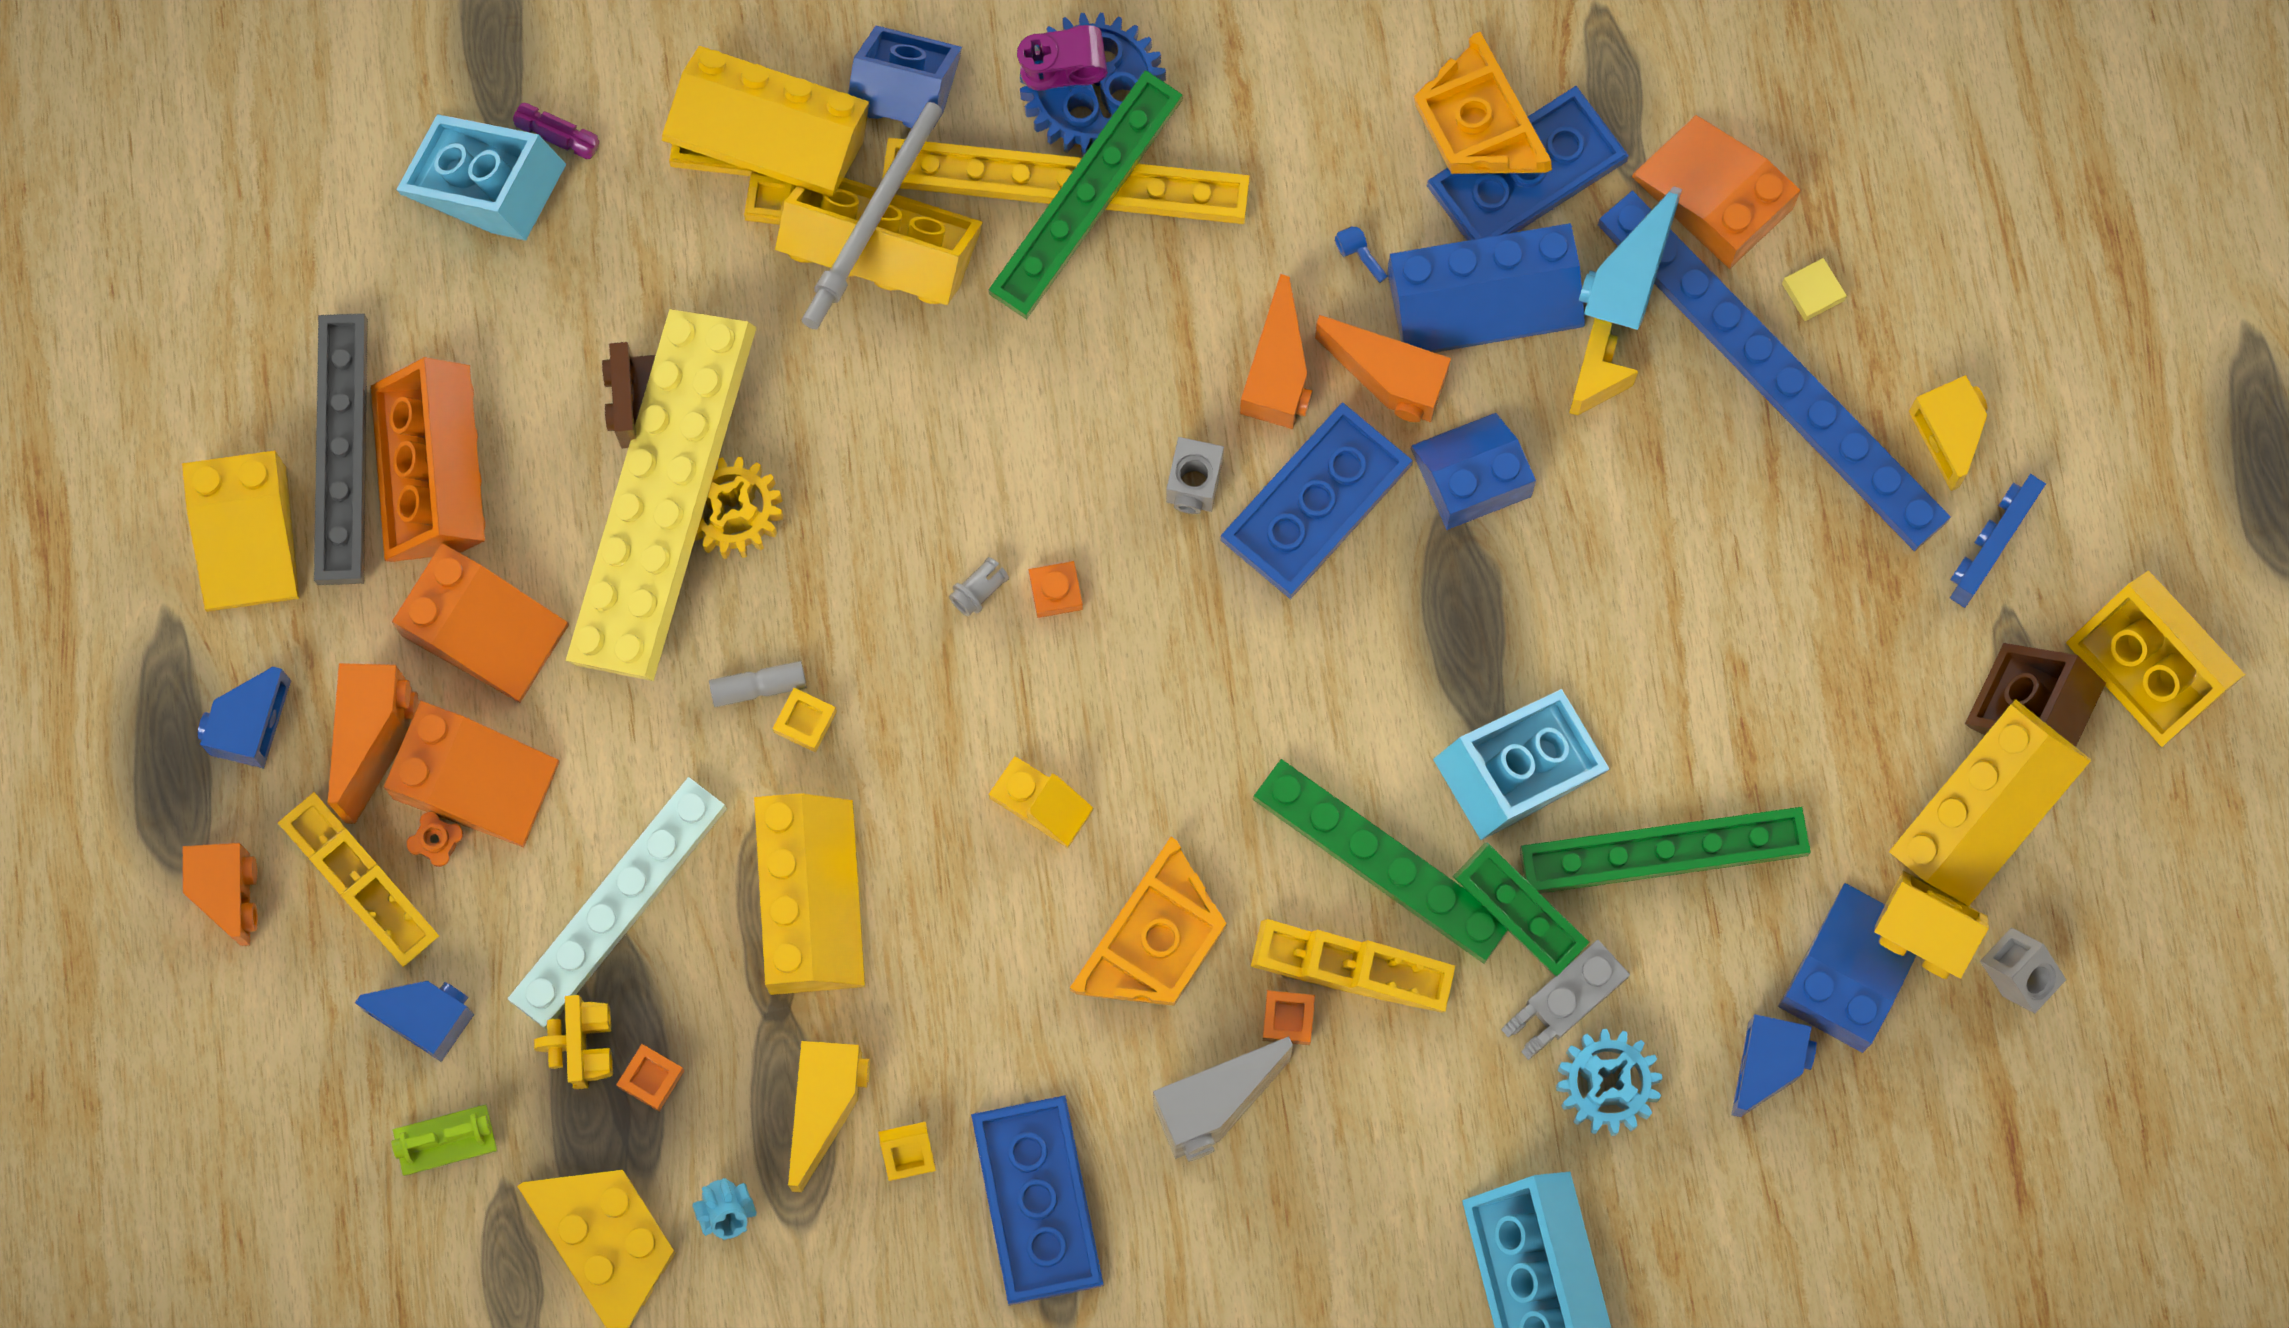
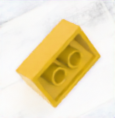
[2065,570,2246,747]

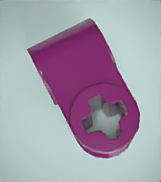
[1017,25,1108,91]

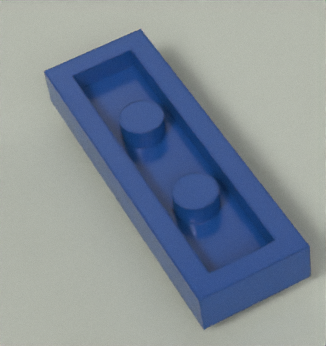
[1950,474,2046,608]

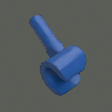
[1335,227,1388,283]

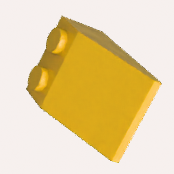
[182,450,299,612]

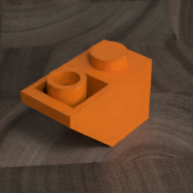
[183,843,258,946]

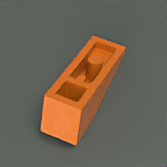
[1240,274,1313,429]
[1315,315,1451,423]

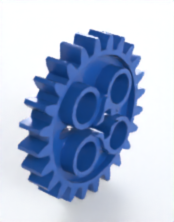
[1020,12,1166,156]

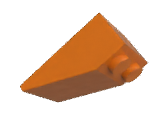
[1632,115,1801,269]
[392,543,569,703]
[328,663,419,824]
[384,700,560,848]

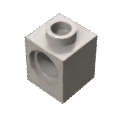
[1166,437,1224,514]
[1980,927,2066,1014]

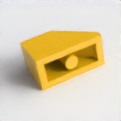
[1909,375,1988,491]

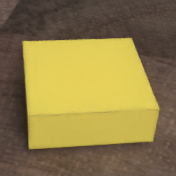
[1782,258,1847,321]

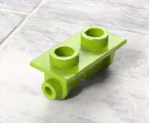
[391,1104,498,1176]

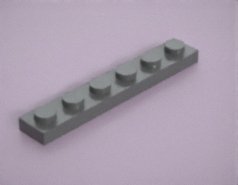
[314,314,368,585]

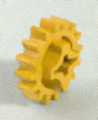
[695,457,783,559]

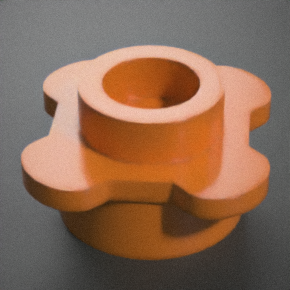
[407,812,463,867]

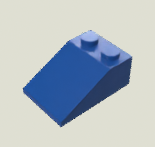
[1778,883,1917,1053]

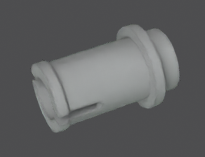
[949,557,1009,616]

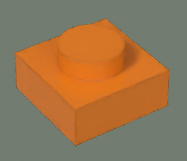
[1028,561,1083,618]
[1262,990,1315,1045]
[617,1044,685,1112]

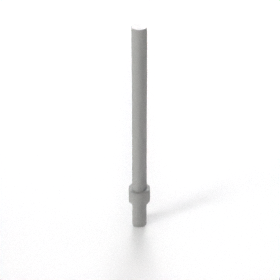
[801,102,942,329]

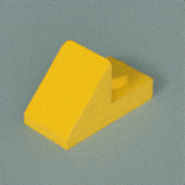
[1569,318,1638,415]
[989,756,1094,848]

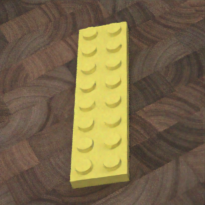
[566,309,756,681]

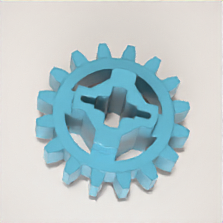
[1556,1029,1663,1136]

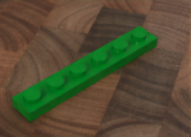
[988,70,1183,320]
[1253,759,1508,964]
[1520,807,1811,894]

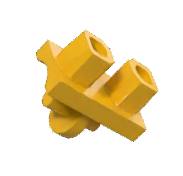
[534,995,613,1089]

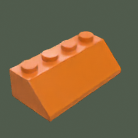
[371,357,485,562]

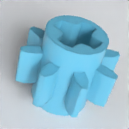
[692,1178,757,1240]

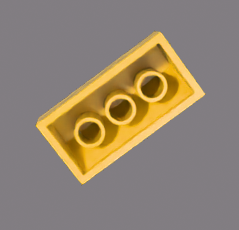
[662,46,869,197]
[775,178,983,305]
[1889,700,2091,906]
[754,793,865,995]

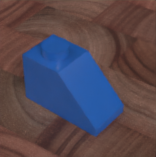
[198,667,291,769]
[355,981,474,1062]
[1731,1014,1817,1117]

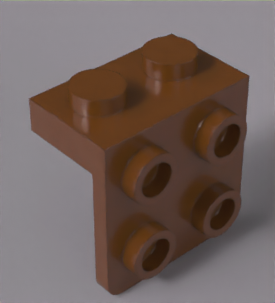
[602,342,656,449]

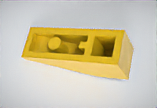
[788,1041,870,1192]

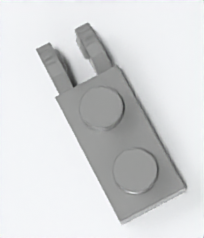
[1501,940,1630,1060]

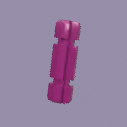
[513,103,600,159]

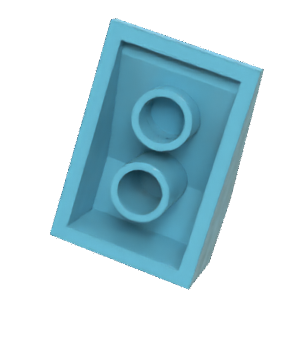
[396,114,566,241]
[1579,186,1682,330]
[1433,689,1610,840]

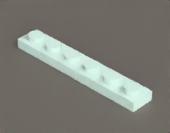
[507,777,727,1030]

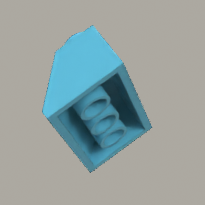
[1462,1171,1611,1328]

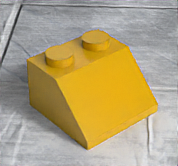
[1874,871,1989,979]

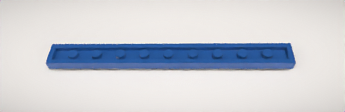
[1598,190,1951,552]

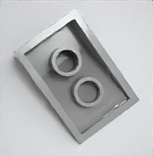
[1153,1037,1293,1162]

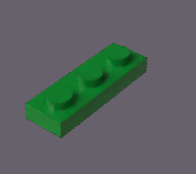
[1452,842,1590,977]

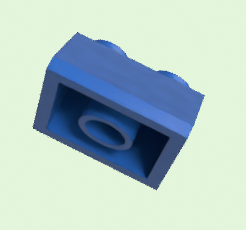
[848,25,962,129]
[1411,413,1536,530]

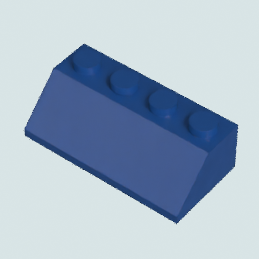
[1387,223,1585,353]

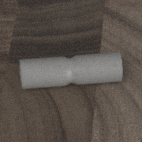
[709,661,807,707]

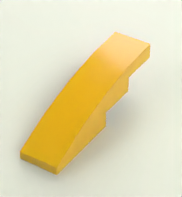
[277,792,439,967]
[1251,919,1455,1013]

